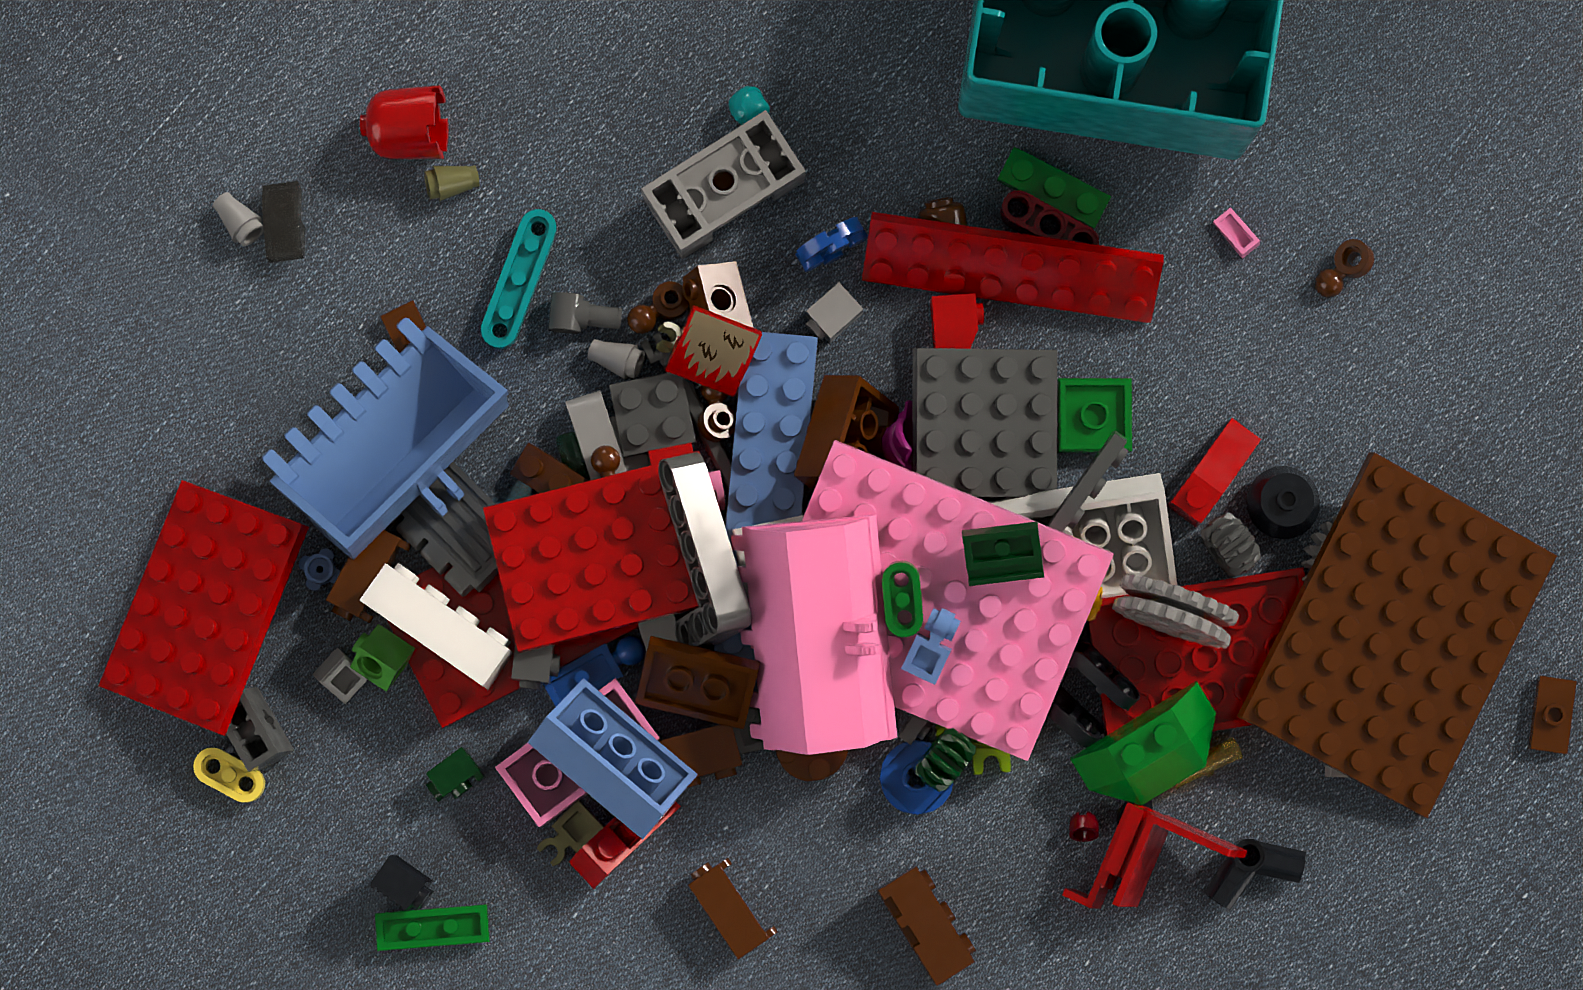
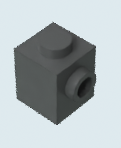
[511,643,560,690]

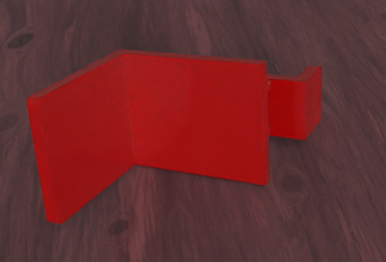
[1062,802,1247,909]

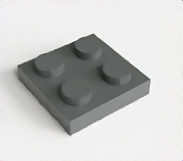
[609,373,696,458]

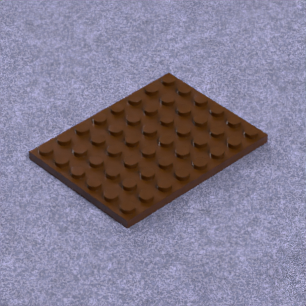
[1237,452,1557,818]

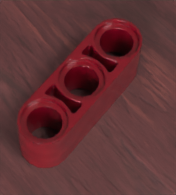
[1000,190,1099,245]

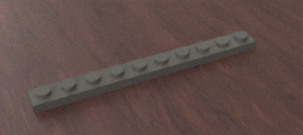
[899,430,1129,745]

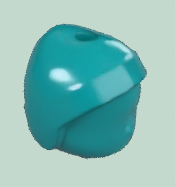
[728,86,770,125]

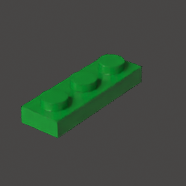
[997,147,1111,230]
[375,904,490,951]

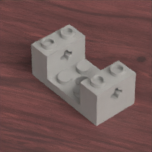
[641,110,806,259]

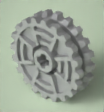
[1112,575,1239,648]

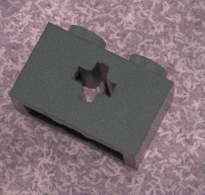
[226,687,294,772]

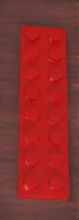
[862,212,1164,323]

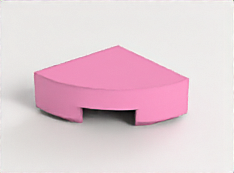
[708,470,725,511]

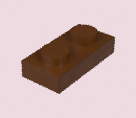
[510,442,590,493]

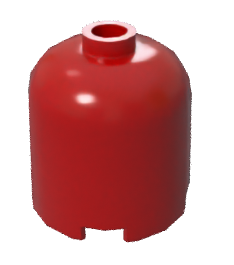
[360,85,449,159]

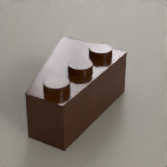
[876,866,976,986]

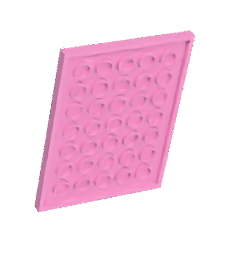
[751,440,1114,761]

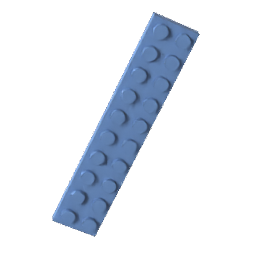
[714,332,818,692]

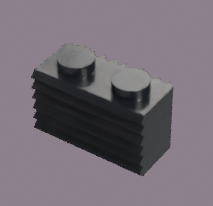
[371,855,434,910]

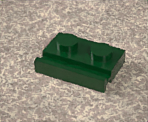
[962,521,1044,586]

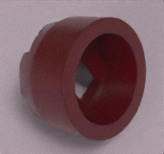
[1069,811,1099,842]

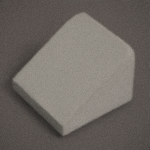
[313,648,368,704]

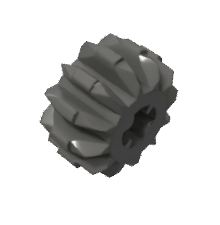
[1201,513,1261,577]

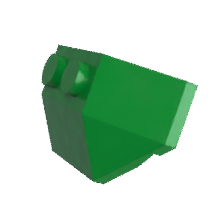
[1070,681,1216,805]

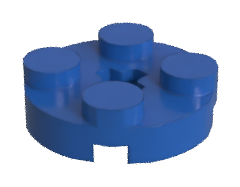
[795,217,868,272]
[879,740,953,815]

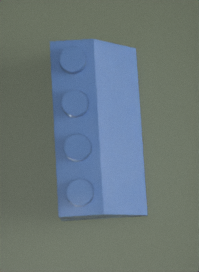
[527,678,698,840]

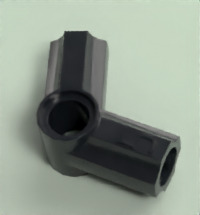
[1203,839,1306,911]

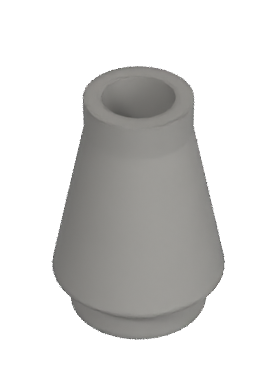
[212,192,265,246]
[587,339,645,380]

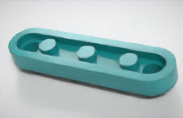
[481,209,557,350]

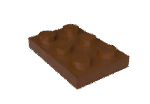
[635,636,760,730]

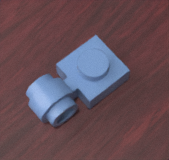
[901,608,961,685]

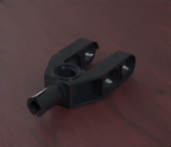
[1047,640,1140,748]

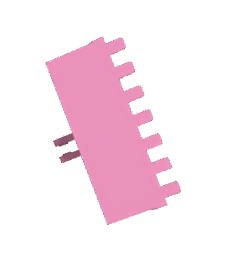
[731,515,897,755]

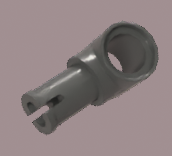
[548,292,622,334]

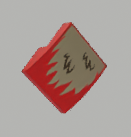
[665,305,762,397]

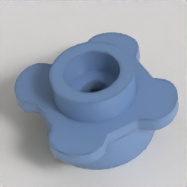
[299,548,340,591]

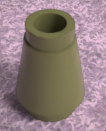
[424,165,480,202]

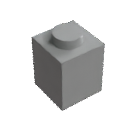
[805,282,863,343]

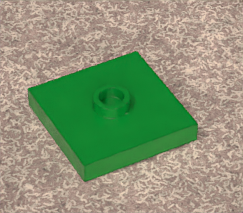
[1057,378,1132,453]

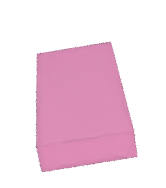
[1213,207,1260,259]

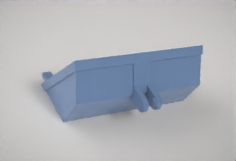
[262,317,509,560]

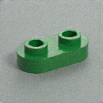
[882,561,924,637]

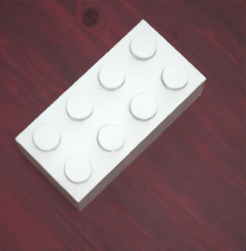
[360,563,514,690]

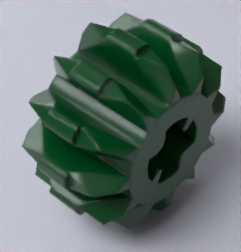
[915,728,976,792]

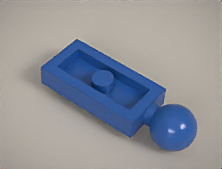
[543,636,645,707]

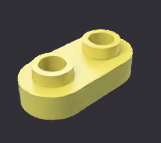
[193,748,265,803]

